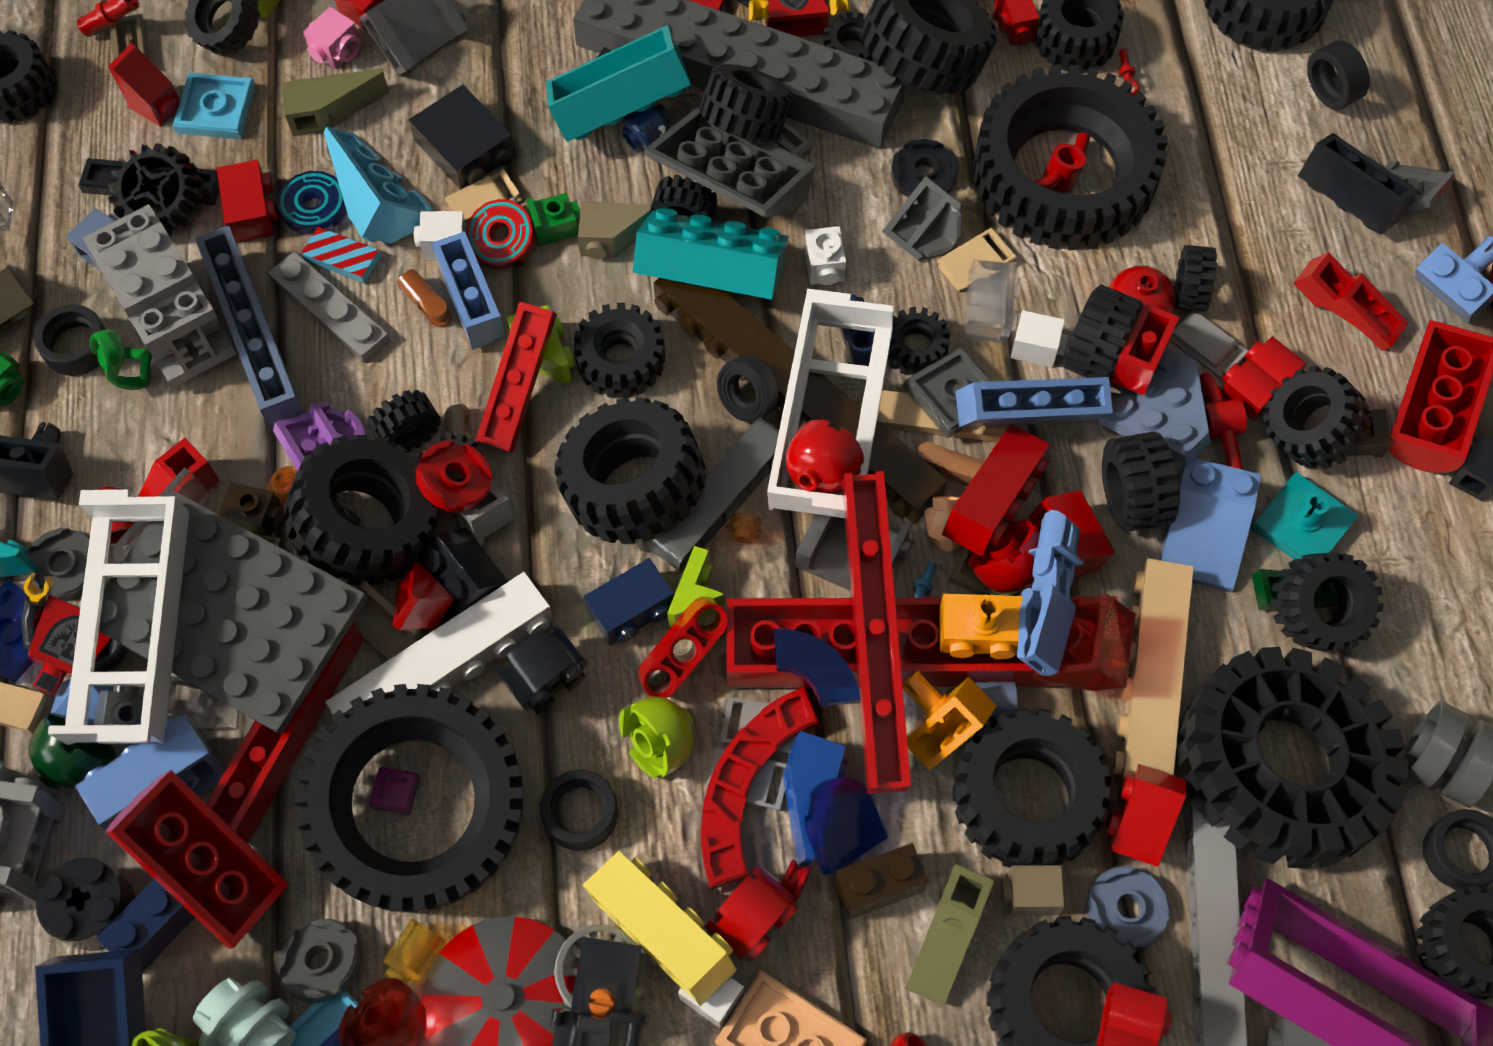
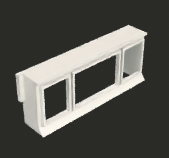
[767,289,894,518]
[48,490,189,745]

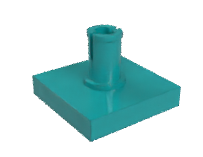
[1251,472,1359,559]

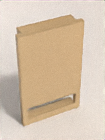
[444,169,522,226]
[937,228,1017,292]

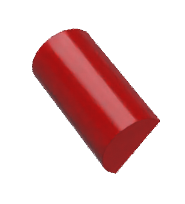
[1388,319,1493,473]
[106,770,289,949]

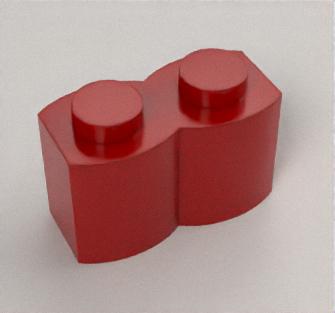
[1221,336,1307,420]
[1096,982,1172,1046]

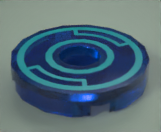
[277,171,347,234]

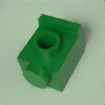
[526,193,580,247]

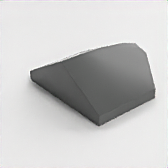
[1385,161,1455,216]
[882,176,962,261]

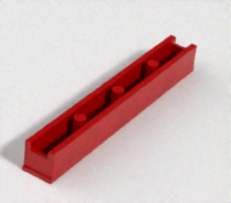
[842,471,911,794]

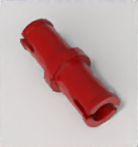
[77,0,139,37]

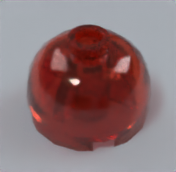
[338,977,427,1046]

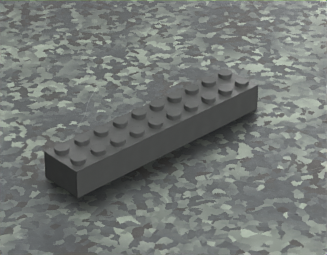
[573,0,906,149]

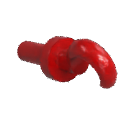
[1118,48,1140,97]

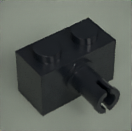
[0,422,74,501]

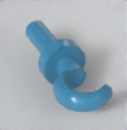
[913,562,937,597]

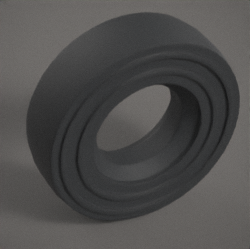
[717,356,778,422]

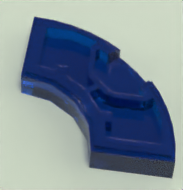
[773,629,861,706]

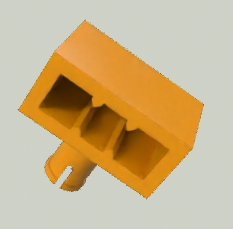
[939,594,1023,659]
[902,670,997,771]

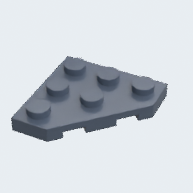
[1099,348,1211,466]

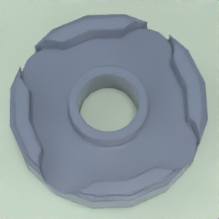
[1086,866,1170,949]

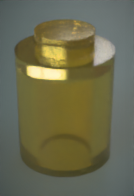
[382,919,445,988]

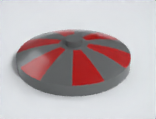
[421,917,579,1046]

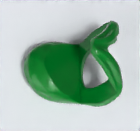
[90,329,152,390]

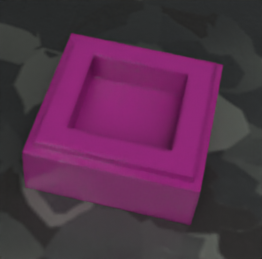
[369,767,420,815]

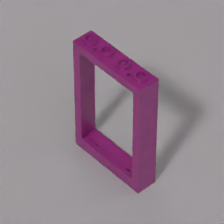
[1227,878,1493,1046]

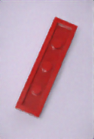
[475,301,557,453]

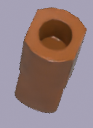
[397,269,452,327]

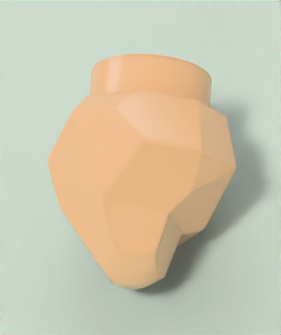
[924,496,960,552]

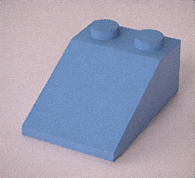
[1160,458,1261,592]

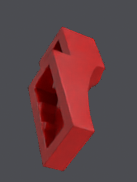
[1293,252,1409,351]

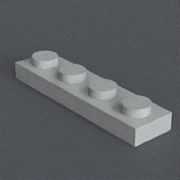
[268,251,390,363]

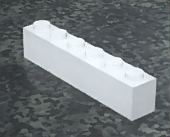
[325,572,553,714]

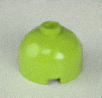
[618,697,694,778]

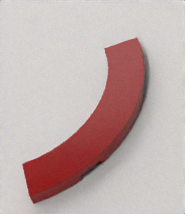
[701,686,819,891]

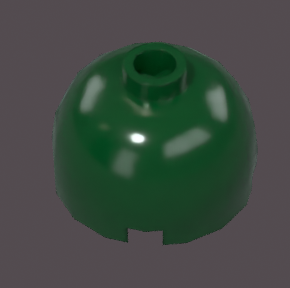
[28,713,116,789]

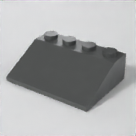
[644,106,816,217]

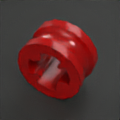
[781,859,812,901]

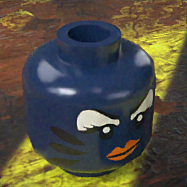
[621,103,672,152]

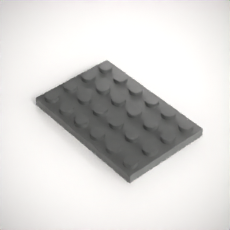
[99,489,369,735]

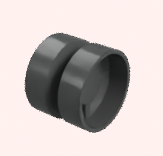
[1404,700,1493,808]

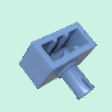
[1415,235,1493,324]

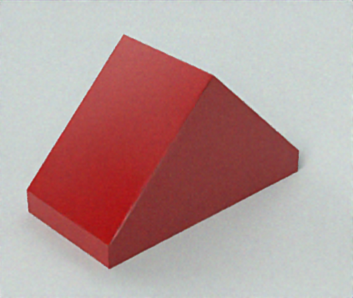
[392,561,455,630]

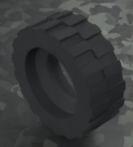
[184,0,260,56]

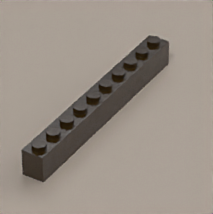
[653,278,948,525]

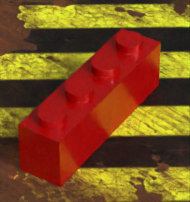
[941,424,1050,556]

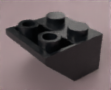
[399,528,509,630]

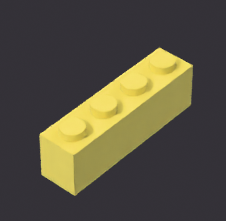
[583,851,737,1007]

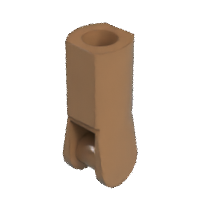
[917,442,984,485]

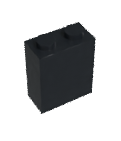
[408,84,516,190]

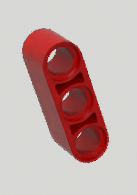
[638,597,728,698]

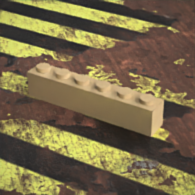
[1111,558,1194,789]

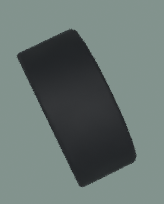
[1307,40,1370,110]
[34,304,106,376]
[540,769,619,851]
[1423,809,1493,890]

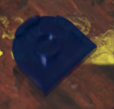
[804,777,888,875]

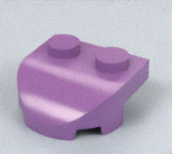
[273,402,365,471]

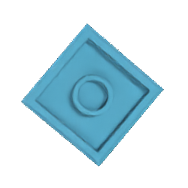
[173,73,256,139]

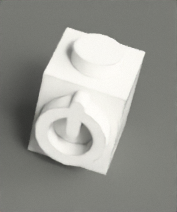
[804,226,846,285]

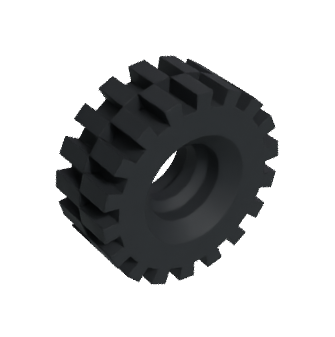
[573,303,665,398]

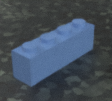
[955,377,1113,428]

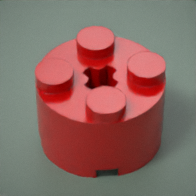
[704,863,799,961]

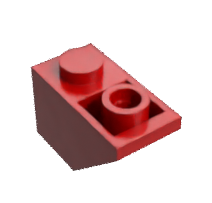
[138,438,220,501]

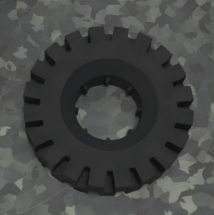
[1177,647,1409,869]

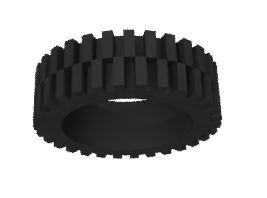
[973,65,1168,250]
[294,684,523,913]

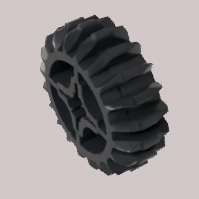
[107,143,205,237]

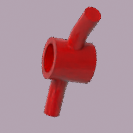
[1033,133,1090,193]
[1199,372,1247,470]

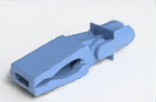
[1017,510,1084,676]

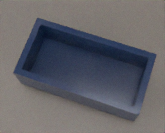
[35,949,146,1046]

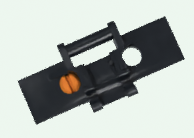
[550,936,649,1046]

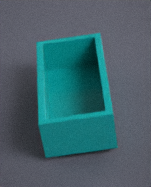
[546,25,691,142]
[632,208,789,300]

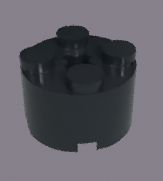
[495,624,587,715]
[36,858,136,951]

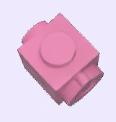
[303,7,361,69]

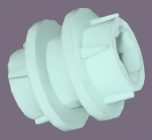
[193,977,296,1046]

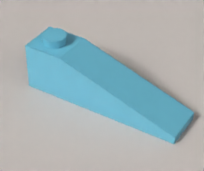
[324,126,434,244]

